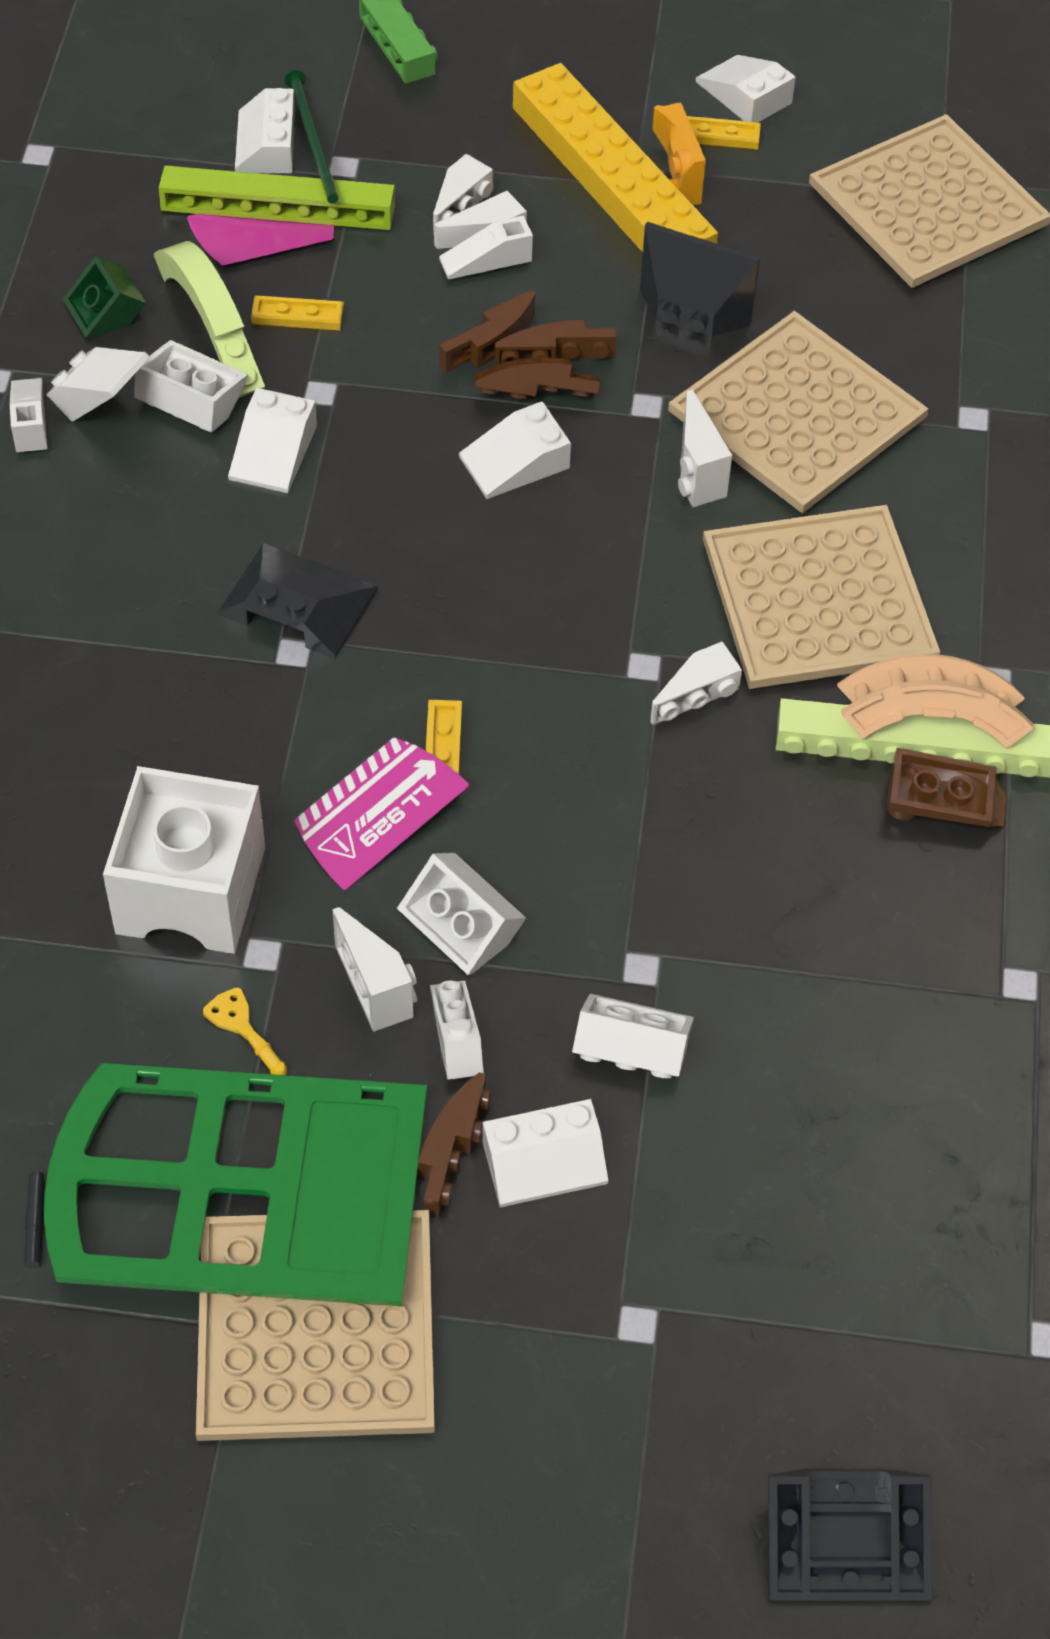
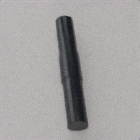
[24,1172,44,1268]

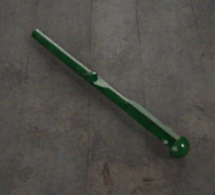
[284,68,339,204]

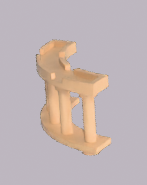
[837,654,1034,748]

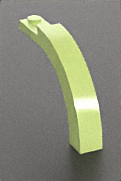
[154,241,265,398]

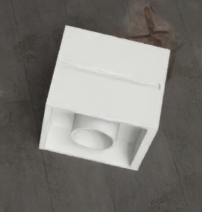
[103,766,265,954]

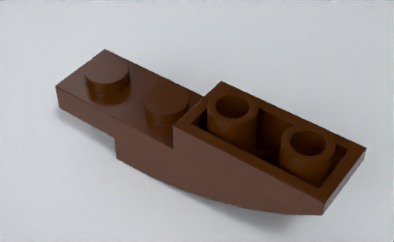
[439,289,535,373]
[495,320,616,365]
[474,357,600,399]
[418,1072,492,1218]

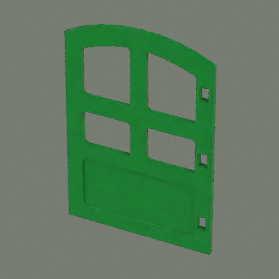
[44,1063,427,1307]

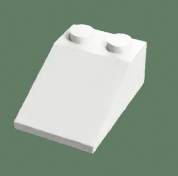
[696,55,796,122]
[46,347,150,422]
[228,388,317,493]
[678,390,732,507]
[459,402,571,499]
[332,907,417,1032]

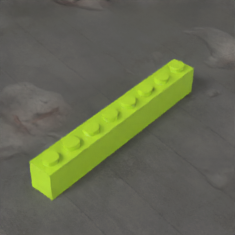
[159,166,395,230]

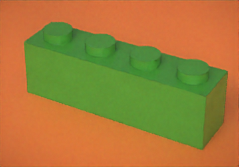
[359,0,438,84]

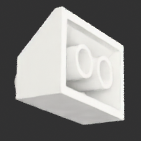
[235,88,295,173]
[134,340,248,432]
[397,853,526,975]
[572,994,694,1078]
[482,1099,608,1207]

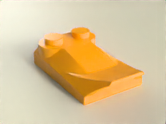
[652,102,706,205]

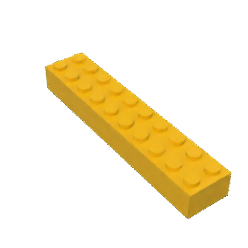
[513,63,718,253]

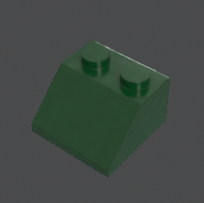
[63,255,146,339]

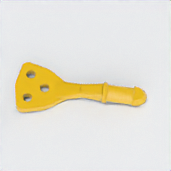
[203,988,287,1075]

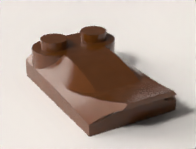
[886,748,1006,827]

